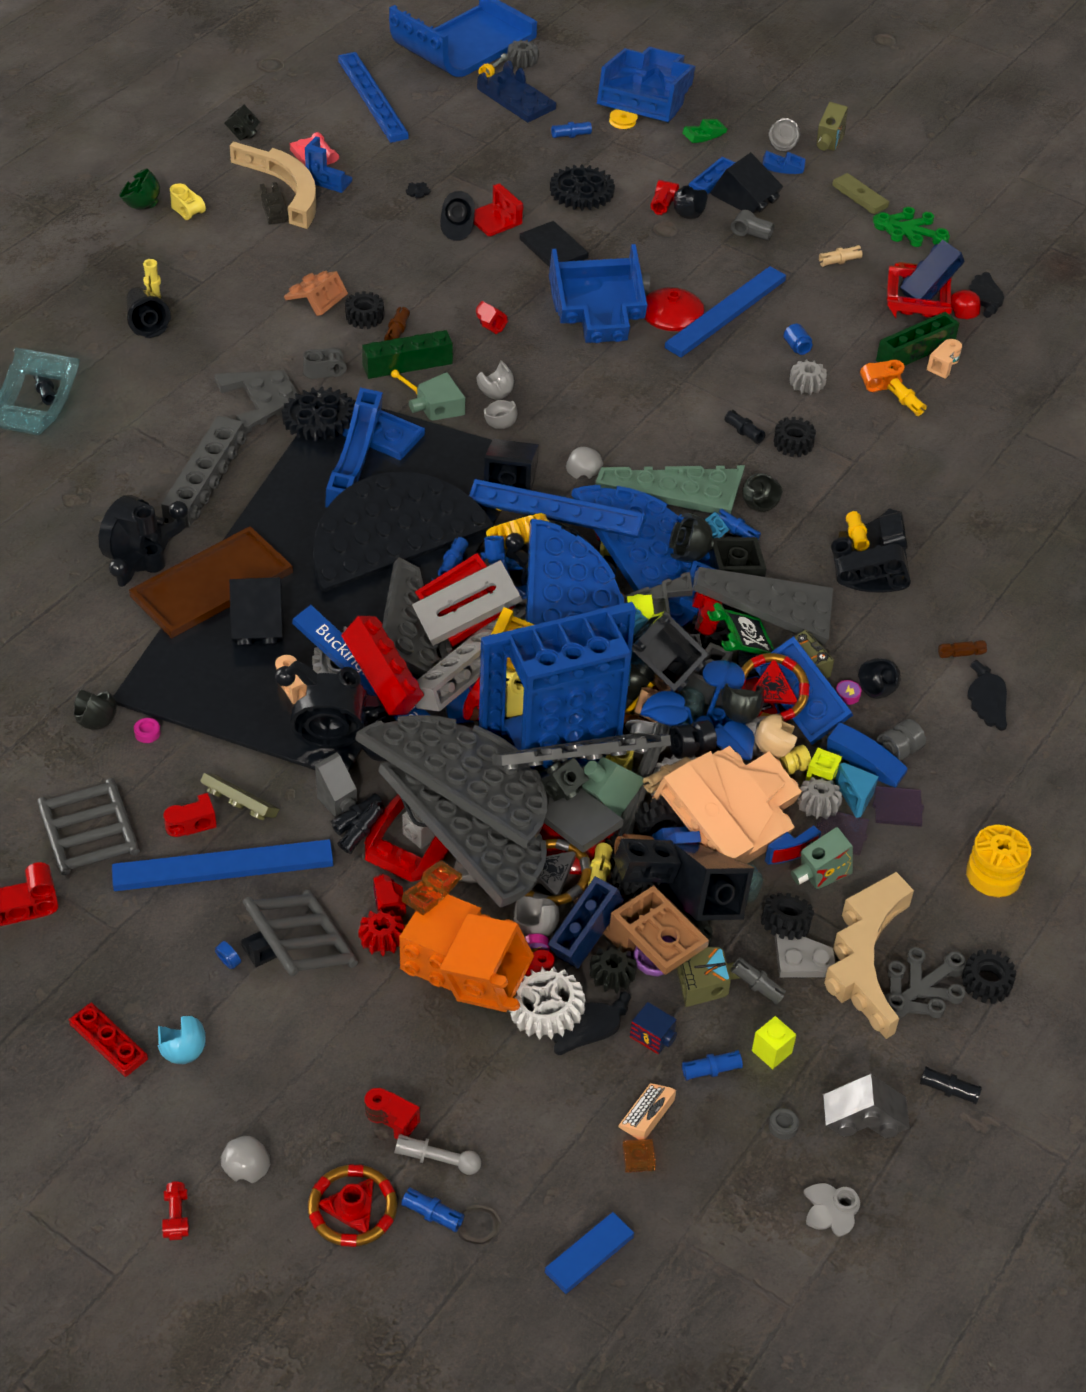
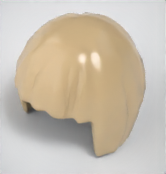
[755,714,797,759]

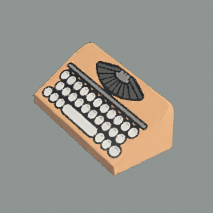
[618,1083,676,1142]

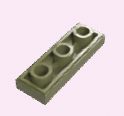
[832,173,889,214]
[200,773,280,820]

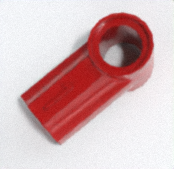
[650,180,679,216]

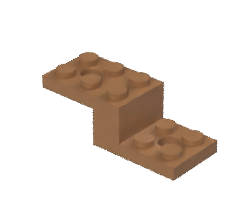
[573,873,709,975]

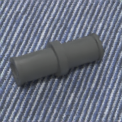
[730,957,786,1005]

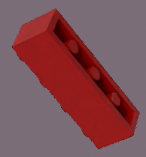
[341,616,424,715]

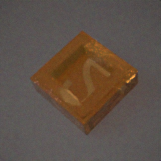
[622,1139,656,1173]

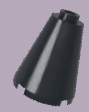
[127,287,171,338]

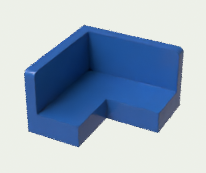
[305,136,352,193]

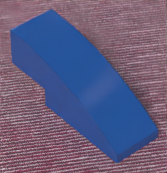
[827,722,908,788]

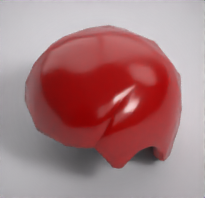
[951,290,981,319]

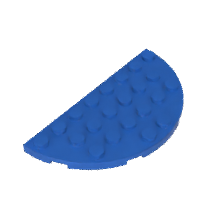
[571,485,710,629]
[526,519,624,699]

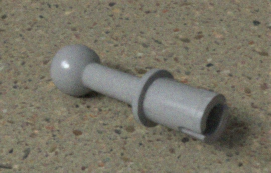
[394,1134,481,1175]

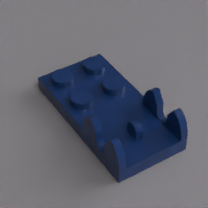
[477,61,556,123]

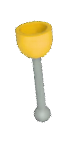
[478,53,508,78]

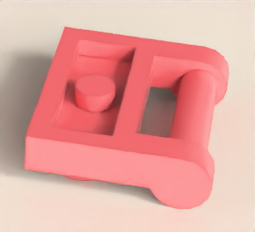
[290,132,339,165]

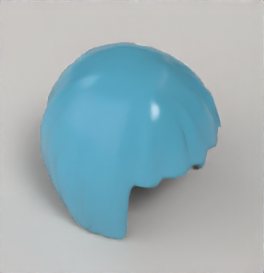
[157,1016,206,1064]

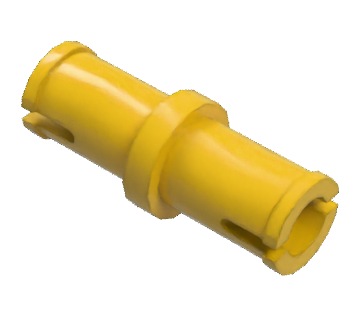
[887,378,927,416]
[846,511,869,551]

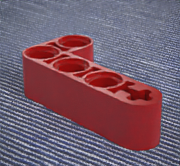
[0,862,58,926]

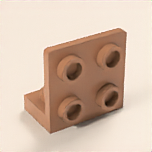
[284,271,348,316]

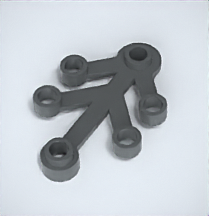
[885,947,966,1019]

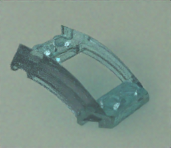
[0,347,80,435]

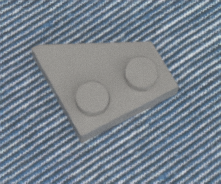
[774,934,835,978]

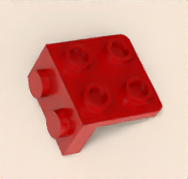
[473,183,524,236]

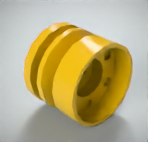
[966,824,1031,897]

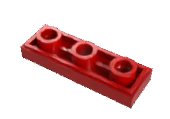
[69,1002,148,1077]

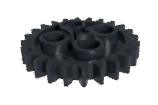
[550,164,615,211]
[282,387,355,441]

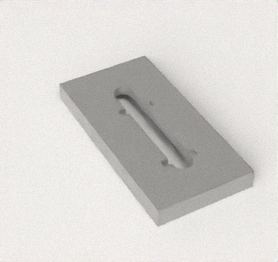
[412,560,522,646]

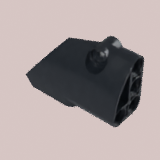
[831,508,911,593]

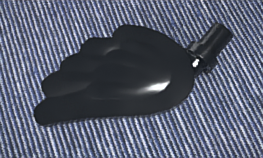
[969,272,1004,318]
[967,660,1007,731]
[553,992,631,1055]

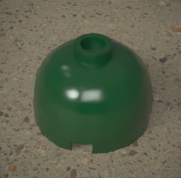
[119,168,160,210]

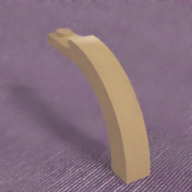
[230,141,316,229]

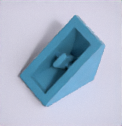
[835,763,879,818]

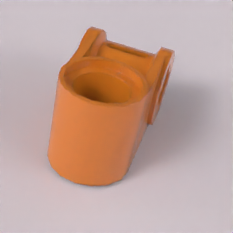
[860,360,905,392]

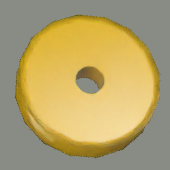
[609,109,638,129]

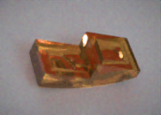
[402,860,462,915]

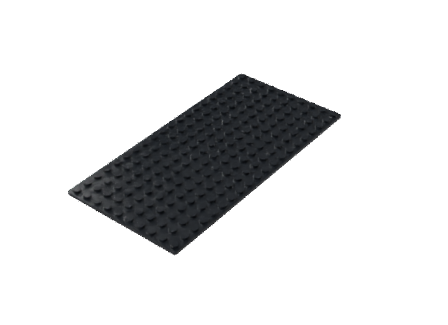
[113,400,502,772]

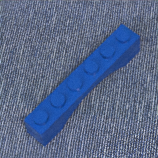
[325,387,383,508]

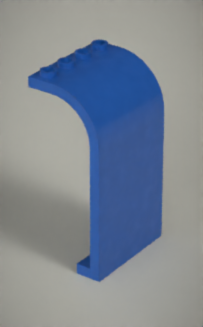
[389,0,537,77]

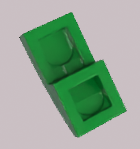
[682,119,727,143]

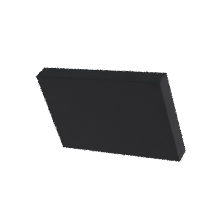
[519,221,589,267]

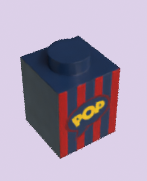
[630,1002,677,1055]

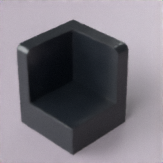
[241,931,277,967]

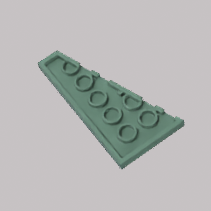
[595,465,745,515]

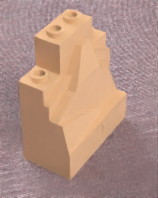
[651,745,802,864]

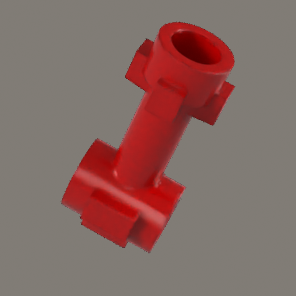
[162,1181,189,1241]

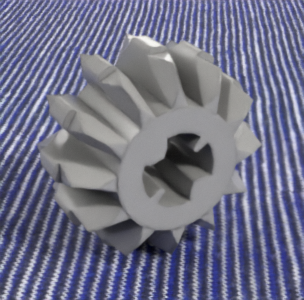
[789,359,827,395]
[797,777,842,819]

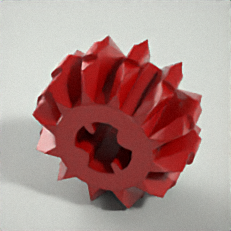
[358,908,405,956]

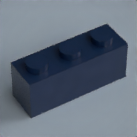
[901,239,965,300]
[548,876,625,969]

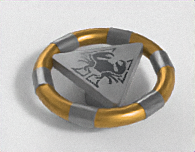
[525,838,592,906]

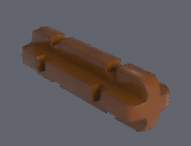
[938,640,987,658]

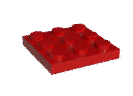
[415,553,516,647]

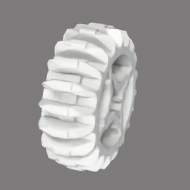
[509,966,585,1040]

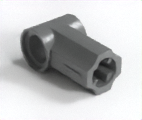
[731,210,775,241]

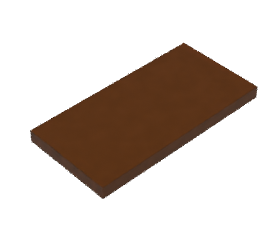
[129,526,293,639]

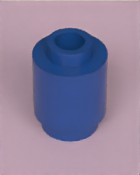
[783,324,813,355]

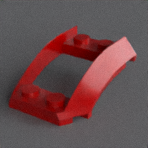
[887,262,952,318]
[364,794,449,882]

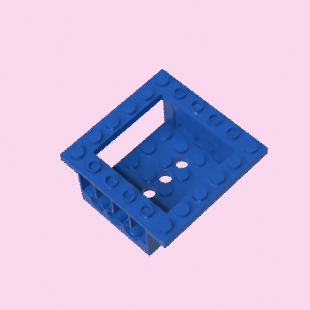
[479,602,636,770]

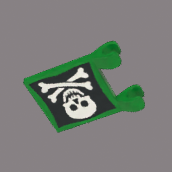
[707,603,775,655]

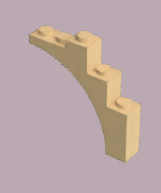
[824,872,914,1039]

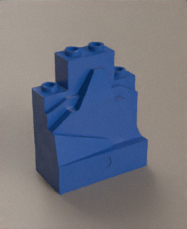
[597,47,695,122]
[549,244,647,343]

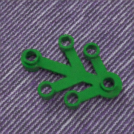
[873,207,950,247]

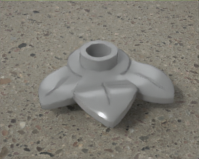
[804,1183,860,1237]

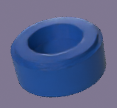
[215,941,241,969]

